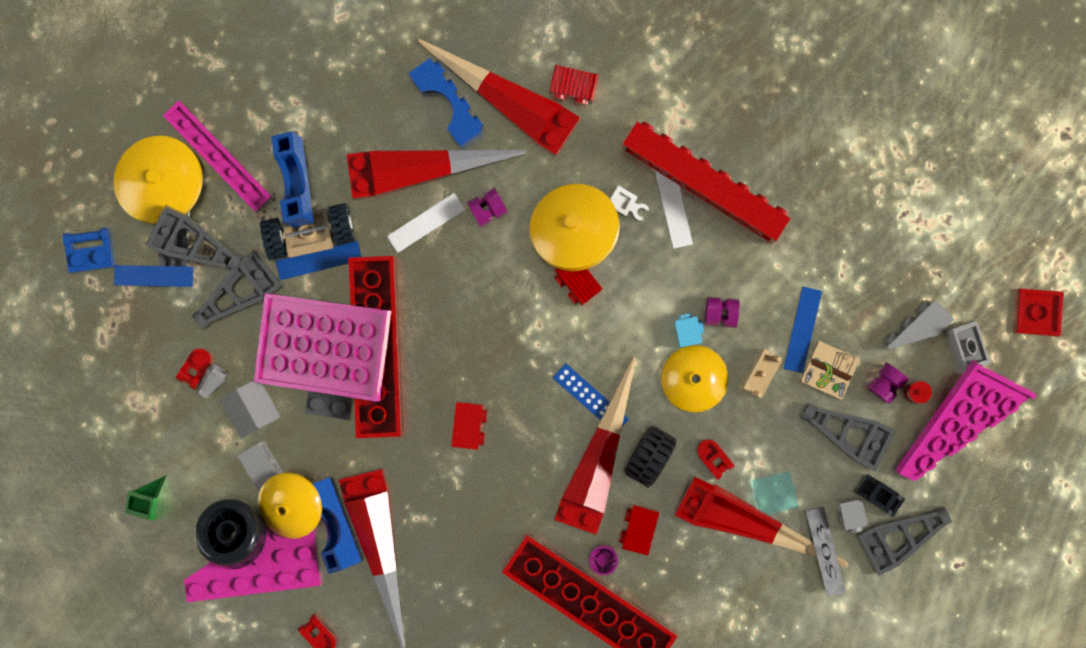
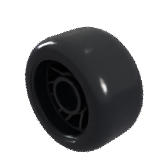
[194,499,266,570]

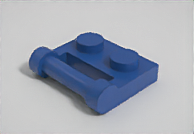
[63,227,114,273]

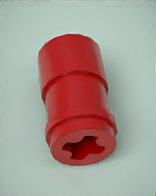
[904,381,932,404]

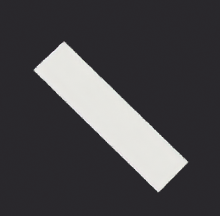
[655,171,693,249]
[387,193,465,253]

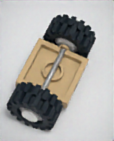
[260,203,355,260]

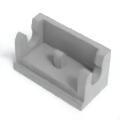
[238,441,283,493]

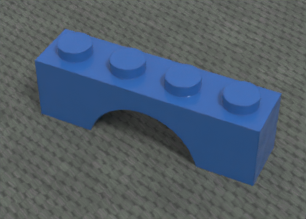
[408,58,483,148]
[271,131,314,228]
[313,477,362,574]

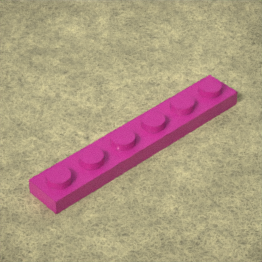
[163,100,272,213]

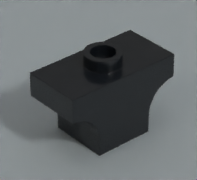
[854,474,905,518]

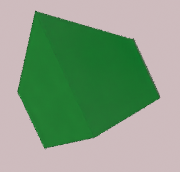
[124,475,167,521]

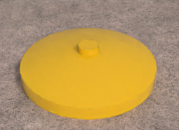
[113,136,203,225]
[530,184,620,271]

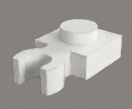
[610,186,649,221]

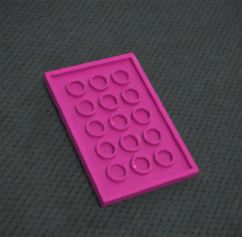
[254,293,391,401]

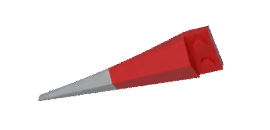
[346,150,527,199]
[339,468,405,648]

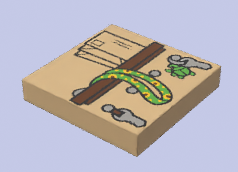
[800,341,860,400]

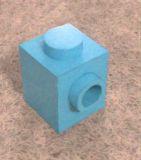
[674,313,704,348]

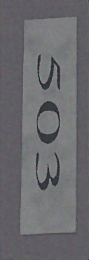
[806,507,846,597]

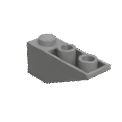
[884,300,955,350]

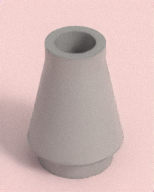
[197,364,227,398]

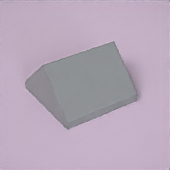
[943,320,991,373]
[220,381,281,439]

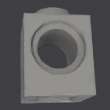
[837,498,868,533]

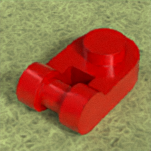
[175,349,212,390]
[697,439,735,480]
[297,614,337,648]

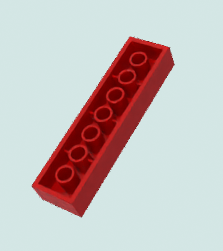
[621,121,791,244]
[348,256,403,438]
[502,533,678,648]

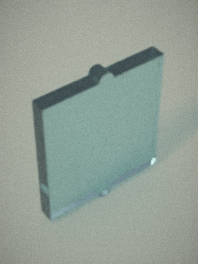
[751,471,799,515]

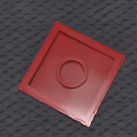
[1015,288,1064,337]

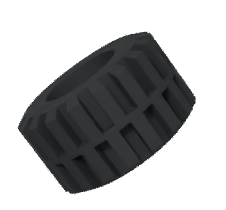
[625,425,677,488]

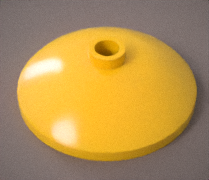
[661,345,728,412]
[258,472,322,539]

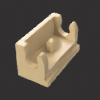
[742,349,783,399]

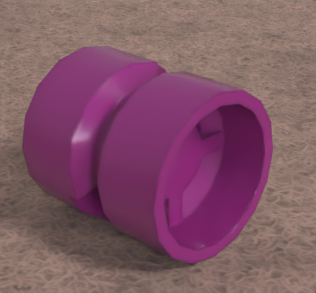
[467,187,508,227]
[705,296,740,328]
[867,362,909,405]
[588,544,618,576]

